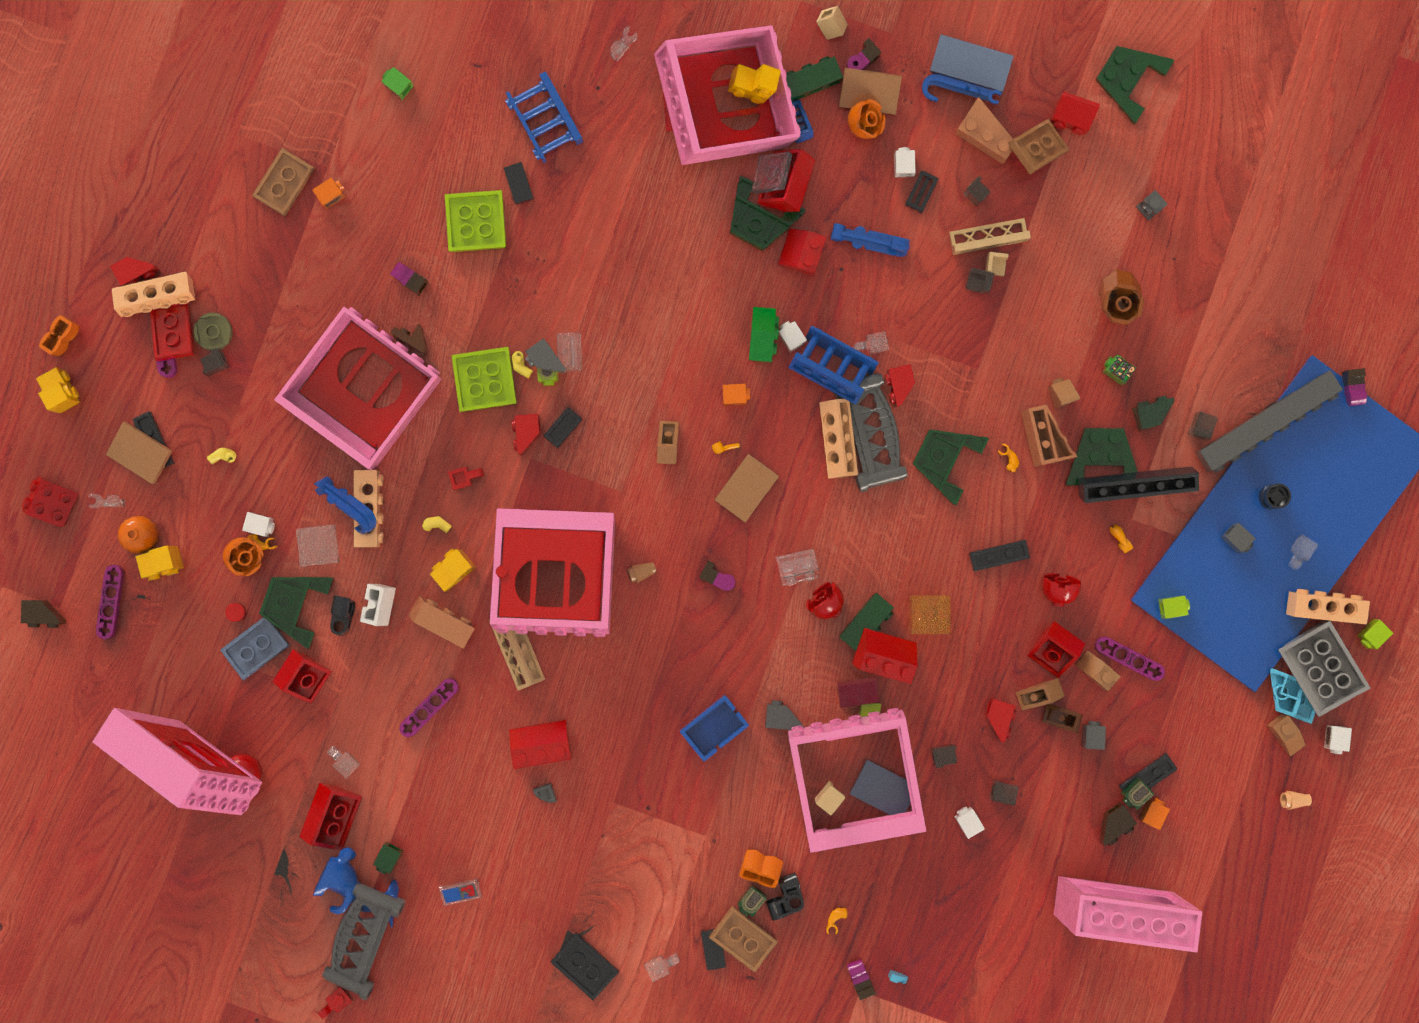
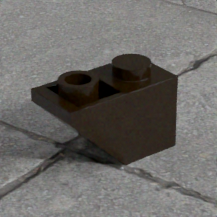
[21,600,66,628]
[1099,803,1137,846]

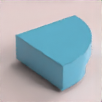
[888,970,908,984]

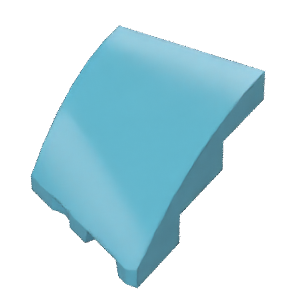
[1270,668,1316,724]

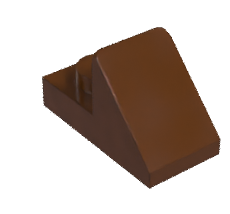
[391,324,428,355]
[1042,704,1083,733]

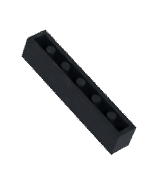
[1078,466,1199,503]

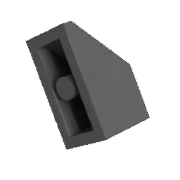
[525,338,568,374]
[765,700,805,730]

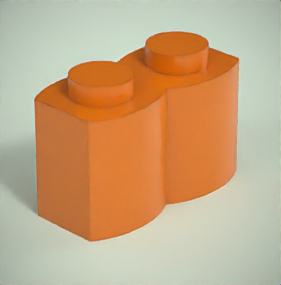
[39,315,79,357]
[739,850,783,888]

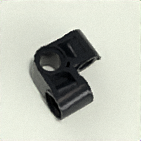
[330,596,356,636]
[766,872,804,921]

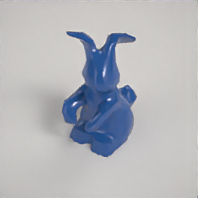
[313,847,399,928]

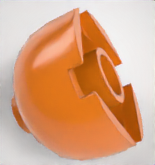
[848,99,886,139]
[118,516,159,554]
[223,537,263,576]

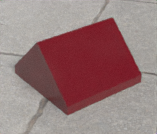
[836,677,879,708]

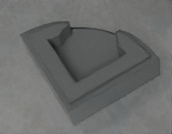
[532,783,557,803]

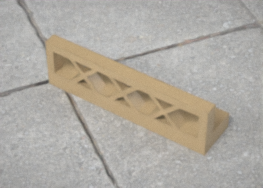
[949,218,1031,255]
[489,617,545,691]

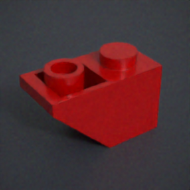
[110,257,160,286]
[885,364,915,408]
[512,414,541,455]
[985,698,1017,743]

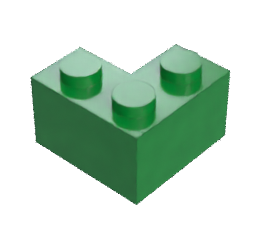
[749,307,779,362]

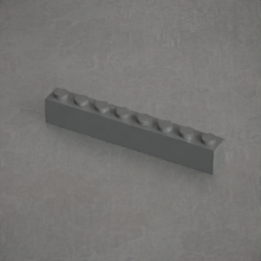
[1196,370,1343,473]

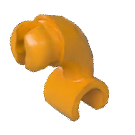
[997,444,1019,472]
[1110,524,1133,553]
[247,534,278,550]
[826,908,847,934]

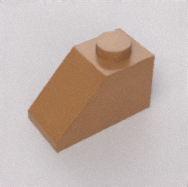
[1048,378,1080,408]
[657,421,679,464]
[1075,650,1121,691]
[1015,678,1065,711]
[1266,714,1306,757]

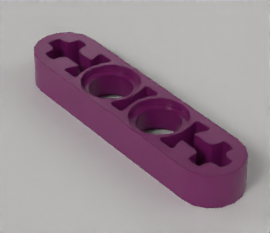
[96,565,124,639]
[1094,637,1165,681]
[399,678,459,737]

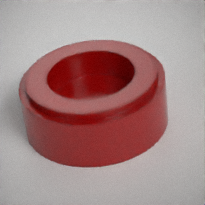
[225,603,246,622]

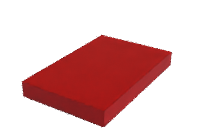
[150,302,194,361]

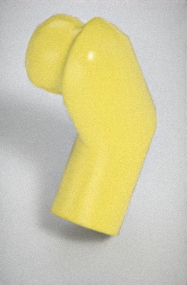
[511,351,533,379]
[207,447,236,465]
[422,516,452,534]

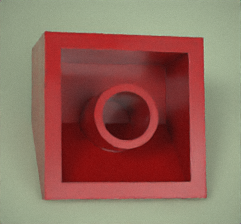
[1050,92,1100,135]
[778,228,827,277]
[1027,621,1086,678]
[272,649,332,704]

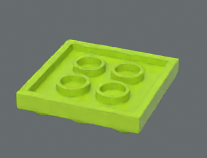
[445,190,506,252]
[451,347,517,412]

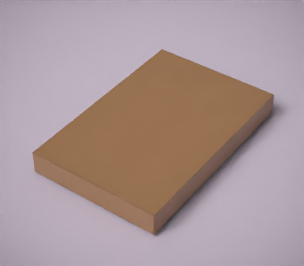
[839,68,902,115]
[1008,119,1070,175]
[252,148,315,217]
[106,422,172,484]
[715,454,779,522]
[709,906,778,973]

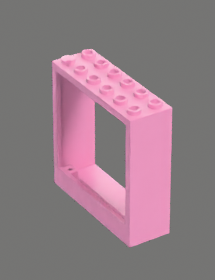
[788,708,926,853]
[1053,876,1202,952]

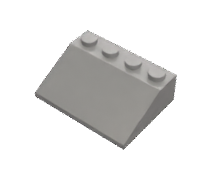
[1278,620,1370,717]

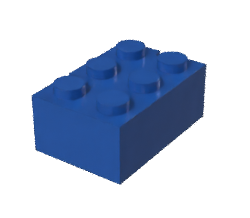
[680,694,749,762]

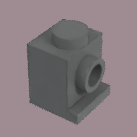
[1136,190,1168,221]

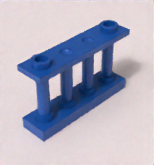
[505,71,583,164]
[788,326,879,405]

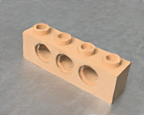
[112,272,195,317]
[819,399,858,479]
[354,470,383,548]
[1286,589,1370,624]

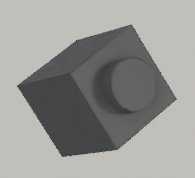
[1221,523,1256,553]
[1082,721,1106,750]

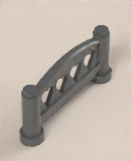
[834,373,908,493]
[322,883,406,1001]

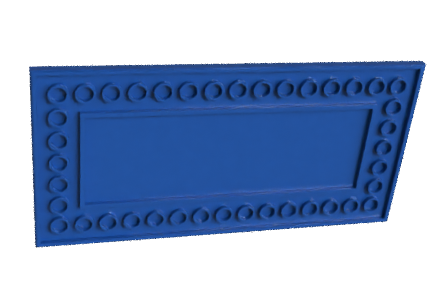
[1130,355,1419,692]

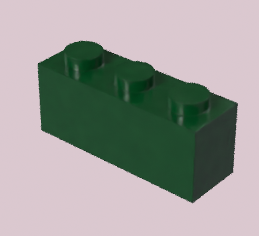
[786,56,843,102]
[838,593,894,651]

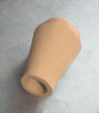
[1280,791,1312,810]

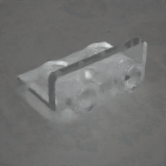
[776,549,819,585]

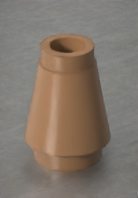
[627,562,656,583]

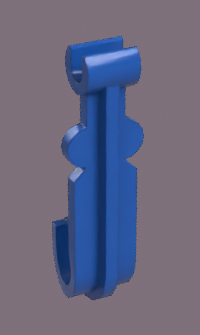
[922,74,1002,105]
[830,223,910,257]
[314,476,377,534]

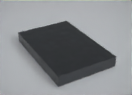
[550,932,619,1001]

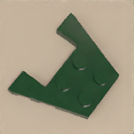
[1096,46,1175,125]
[729,175,806,251]
[1065,428,1138,486]
[912,429,989,506]
[259,577,333,649]

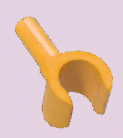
[712,441,740,454]

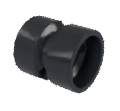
[1258,483,1291,509]

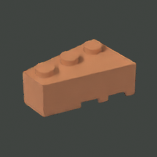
[955,97,1013,164]
[1021,405,1077,467]
[408,595,475,649]

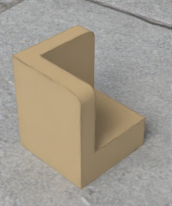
[817,6,848,40]
[984,252,1009,277]
[815,781,845,815]

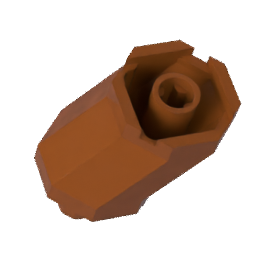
[1099,270,1144,325]

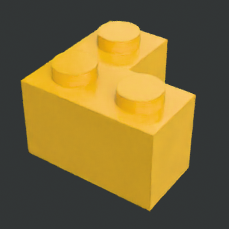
[728,64,781,104]
[36,367,81,413]
[135,545,184,581]
[430,549,476,592]

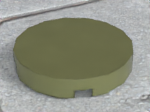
[193,313,233,351]

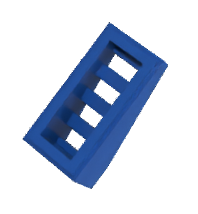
[792,99,813,143]

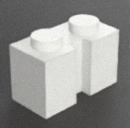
[360,584,396,626]

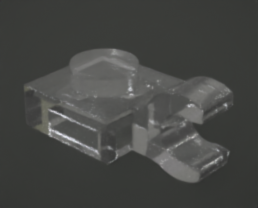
[610,26,638,61]
[854,331,889,354]
[88,494,125,508]
[1288,534,1318,570]
[327,745,360,779]
[644,953,680,982]

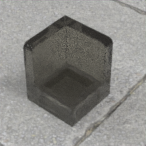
[963,176,991,207]
[965,268,995,295]
[201,348,229,377]
[1188,411,1218,441]
[931,744,957,768]
[990,780,1019,805]

